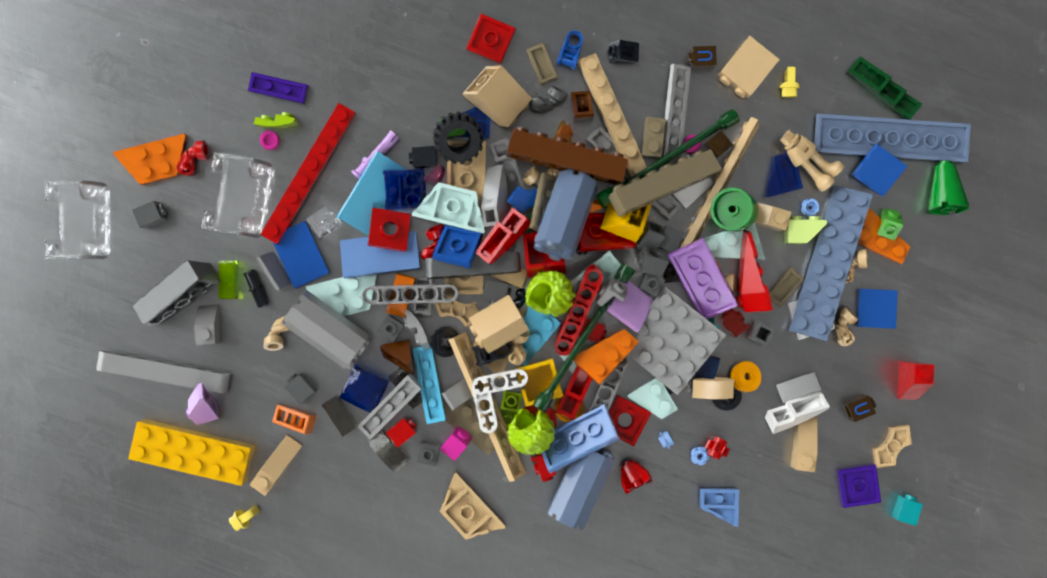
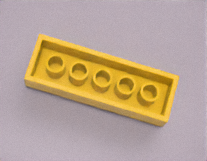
[128,419,256,486]

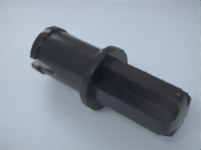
[243,269,268,308]

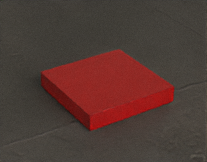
[466,14,516,64]

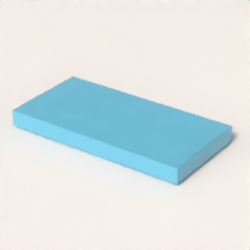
[337,151,410,235]

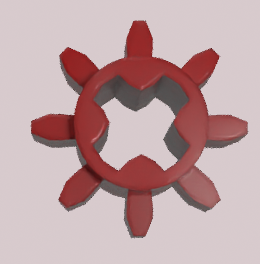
[705,437,730,460]

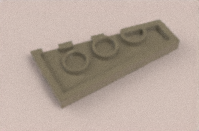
[442,382,495,455]

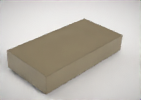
[526,42,558,86]
[769,267,805,308]

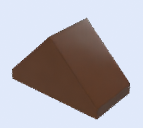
[571,91,594,122]
[380,340,415,375]

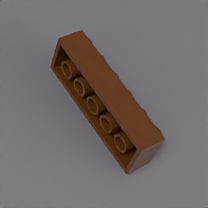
[506,127,629,186]

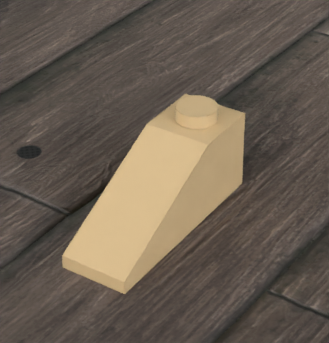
[733,203,791,232]
[790,416,818,472]
[250,434,303,496]

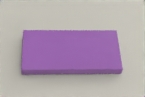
[668,237,738,319]

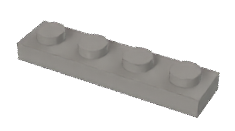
[357,374,423,440]

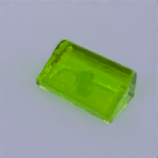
[218,261,238,299]

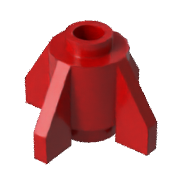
[620,459,653,494]

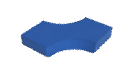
[507,186,538,213]

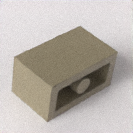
[640,117,666,160]

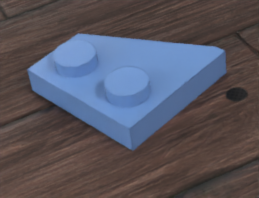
[699,488,739,527]

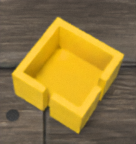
[515,358,563,407]

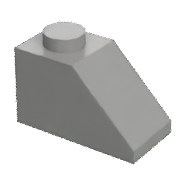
[194,305,221,345]

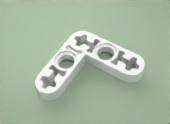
[472,369,528,433]

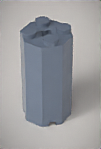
[534,169,598,261]
[547,448,615,530]

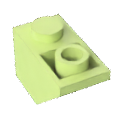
[784,216,827,244]

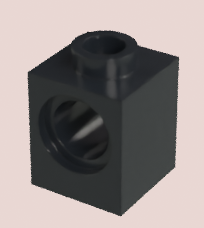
[409,146,437,169]

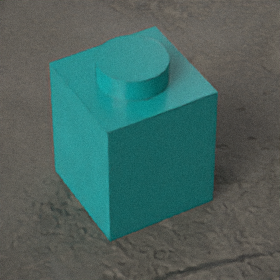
[892,494,923,526]

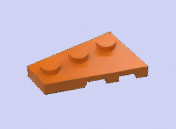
[858,208,910,264]
[573,329,639,385]

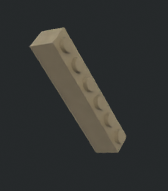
[609,149,722,217]

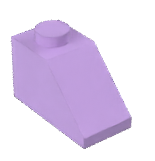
[186,383,219,426]

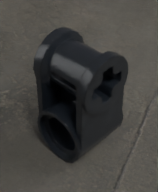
[472,343,510,366]

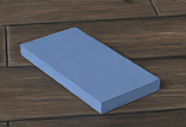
[340,231,420,279]
[542,404,620,473]

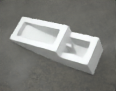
[765,391,830,434]

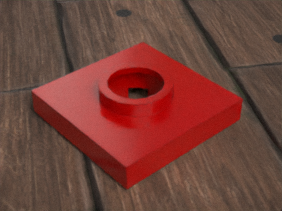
[367,208,411,252]
[609,395,651,447]

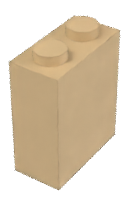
[718,36,780,98]
[469,295,529,354]

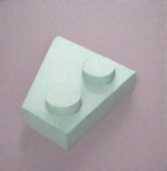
[627,377,678,419]

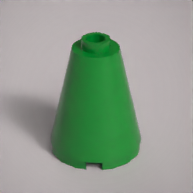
[928,160,969,215]

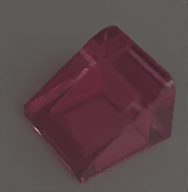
[423,164,445,186]

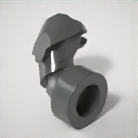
[529,86,568,112]

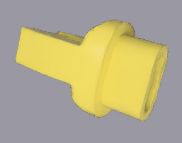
[779,67,800,98]
[229,505,260,531]

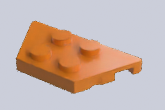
[113,133,187,185]

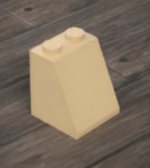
[462,65,532,127]

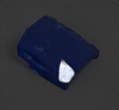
[383,168,426,209]
[339,364,390,413]

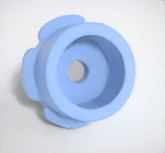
[801,198,820,217]
[658,431,675,449]
[691,446,710,465]

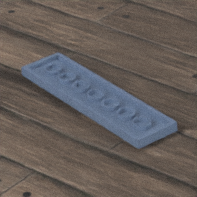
[814,113,971,163]
[789,185,873,342]

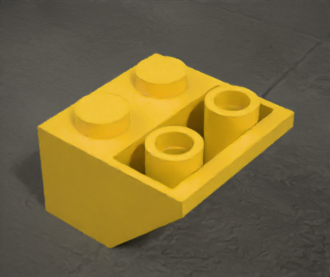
[600,203,652,242]

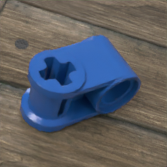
[556,30,583,70]

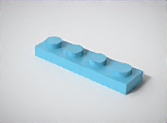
[413,345,447,424]

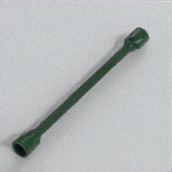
[596,109,740,208]
[533,263,635,413]

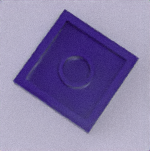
[837,464,882,508]

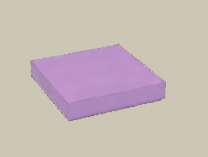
[607,281,654,332]

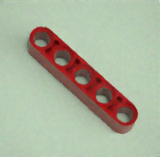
[555,264,603,356]

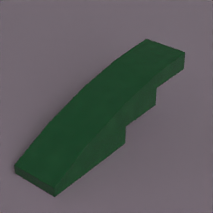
[848,56,922,120]

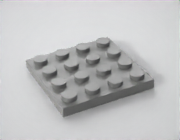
[628,287,726,395]

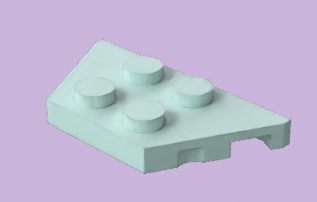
[412,182,485,234]
[306,275,377,316]

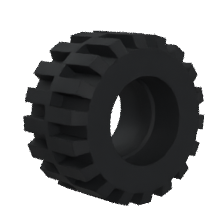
[433,111,484,164]

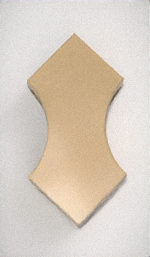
[434,294,480,327]
[872,424,912,468]

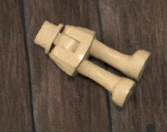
[780,130,844,192]

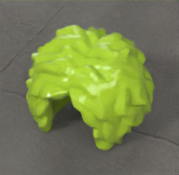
[525,271,575,317]
[507,408,555,455]

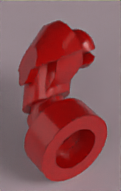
[177,140,209,176]
[420,224,444,260]

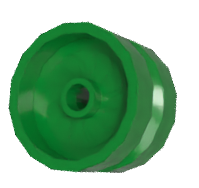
[710,187,758,232]

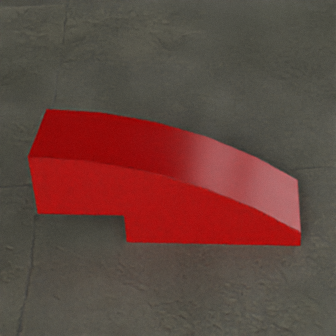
[475,208,531,265]
[554,365,592,421]

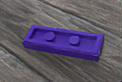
[247,72,309,104]

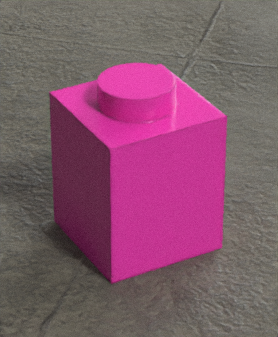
[440,426,473,461]

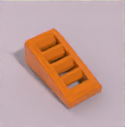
[272,404,316,435]

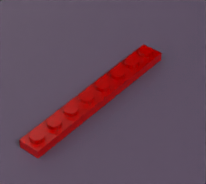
[260,103,356,245]

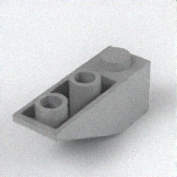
[481,165,511,227]

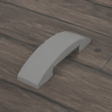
[489,138,533,214]

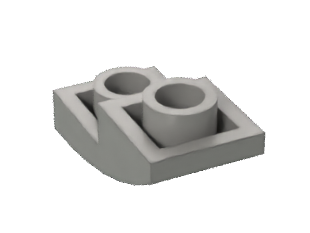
[403,310,431,350]
[776,372,822,403]
[442,378,472,410]

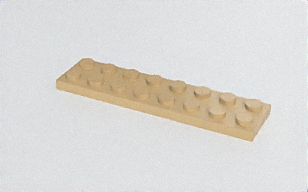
[445,140,486,295]

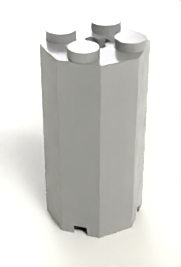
[281,290,372,370]

